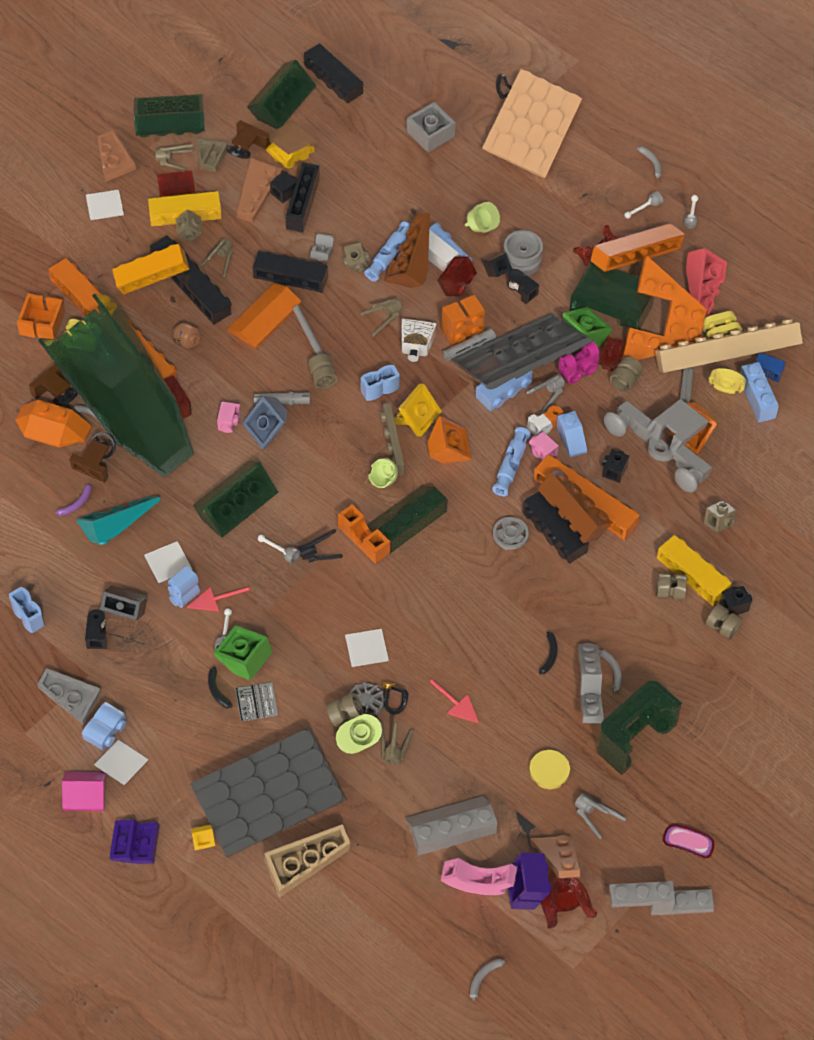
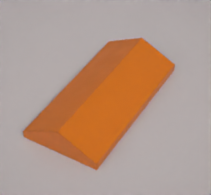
[227,283,302,349]

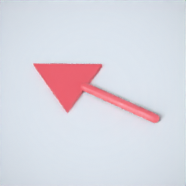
[187,587,250,612]
[430,679,479,723]

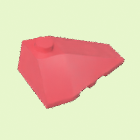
[686,248,727,318]

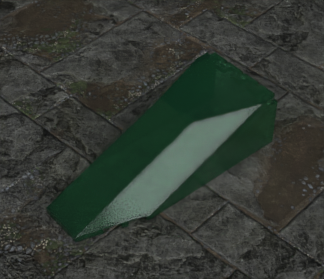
[38,293,194,477]

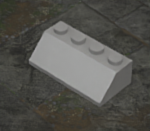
[405,796,497,856]

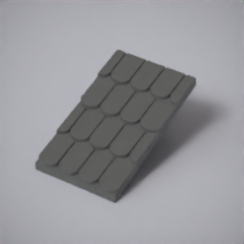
[451,313,592,389]
[190,728,347,857]

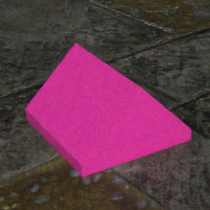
[62,772,107,811]

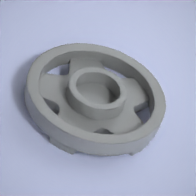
[493,517,529,550]

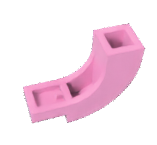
[441,858,517,895]

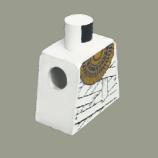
[401,319,436,362]

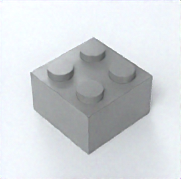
[407,102,456,152]

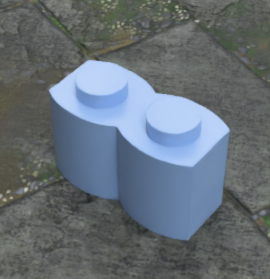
[360,365,400,401]
[168,566,200,608]
[9,587,44,633]
[82,702,127,751]

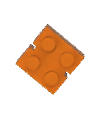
[17,293,65,342]
[441,295,485,345]

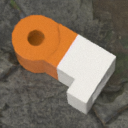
[527,406,563,436]

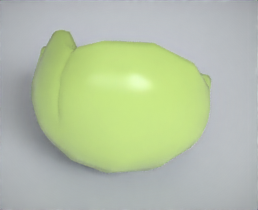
[368,458,398,488]

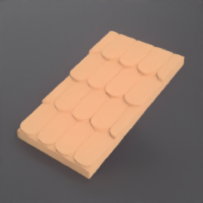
[482,69,582,179]

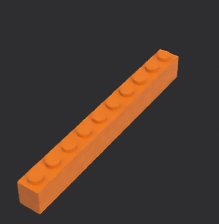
[49,258,177,393]

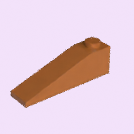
[384,212,430,288]

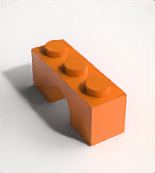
[338,504,390,564]

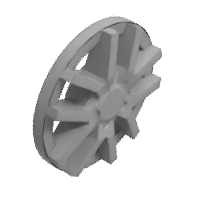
[349,682,385,716]

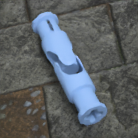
[364,221,410,281]
[492,427,531,496]

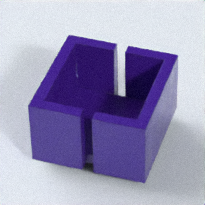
[508,853,551,910]

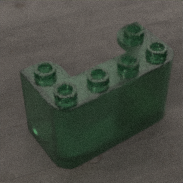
[570,262,654,330]
[596,680,682,775]

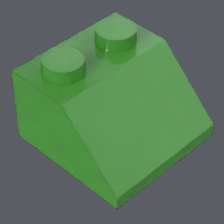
[562,307,612,347]
[213,625,273,680]

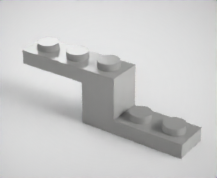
[578,643,604,723]
[609,881,714,915]

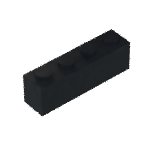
[304,43,363,103]
[286,163,320,233]
[253,251,328,293]
[522,491,589,564]

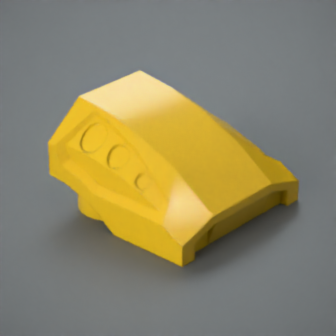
[266,143,315,168]

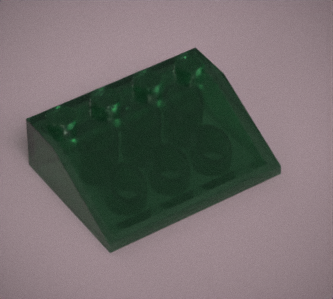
[134,94,205,137]

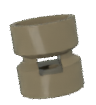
[308,354,338,389]
[610,356,643,391]
[656,573,687,600]
[705,604,743,640]
[327,693,364,727]

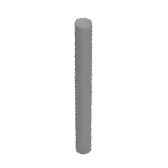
[293,305,324,355]

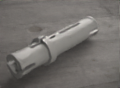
[442,328,496,361]
[254,391,310,406]

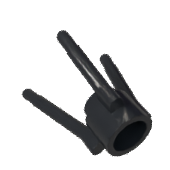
[298,529,343,563]

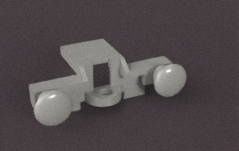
[604,399,712,493]

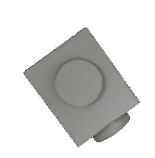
[310,233,334,261]

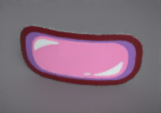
[662,824,715,859]

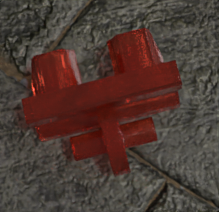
[598,336,625,371]

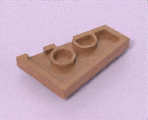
[97,130,136,182]
[531,835,580,878]

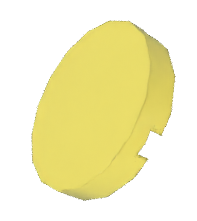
[709,368,746,394]
[529,750,570,790]

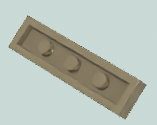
[380,403,404,475]

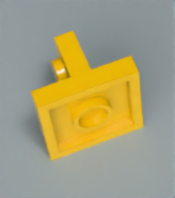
[394,384,442,437]

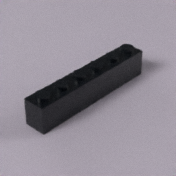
[150,236,232,325]

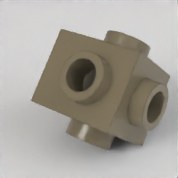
[176,210,202,242]
[343,242,370,273]
[704,500,736,533]

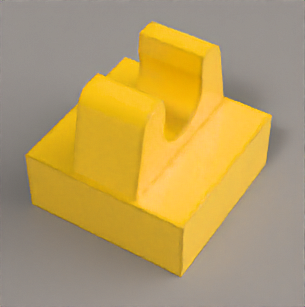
[191,825,215,850]

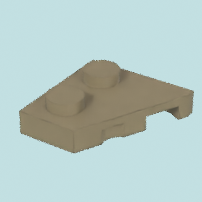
[196,138,229,172]

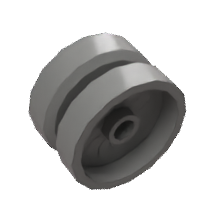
[503,230,543,276]

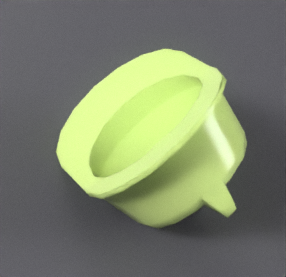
[465,202,500,233]
[336,714,382,754]

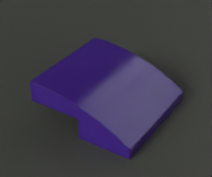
[109,820,160,864]

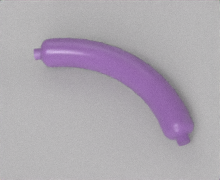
[55,483,92,516]

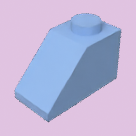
[556,411,587,458]

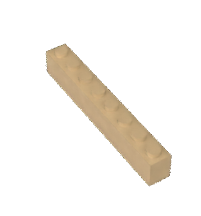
[655,319,803,373]

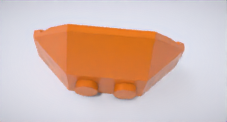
[15,400,92,448]

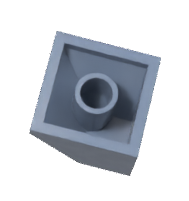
[242,396,287,449]

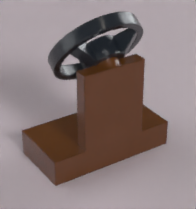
[227,120,270,159]
[29,363,78,406]
[69,432,116,483]

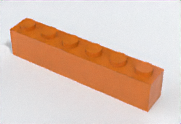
[591,223,685,272]
[533,454,640,541]

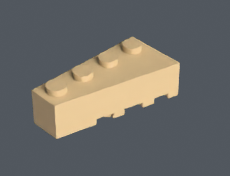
[264,824,350,898]

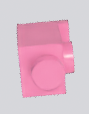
[217,402,241,433]
[529,432,559,460]

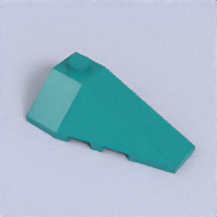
[76,496,160,545]

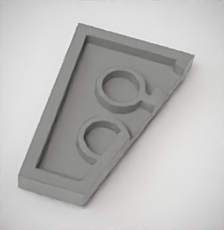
[37,668,101,725]

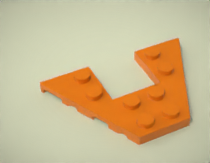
[621,256,707,360]

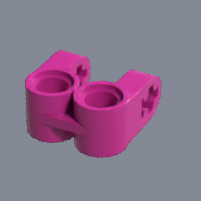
[558,341,599,384]

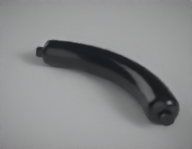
[539,631,558,674]
[208,667,233,709]

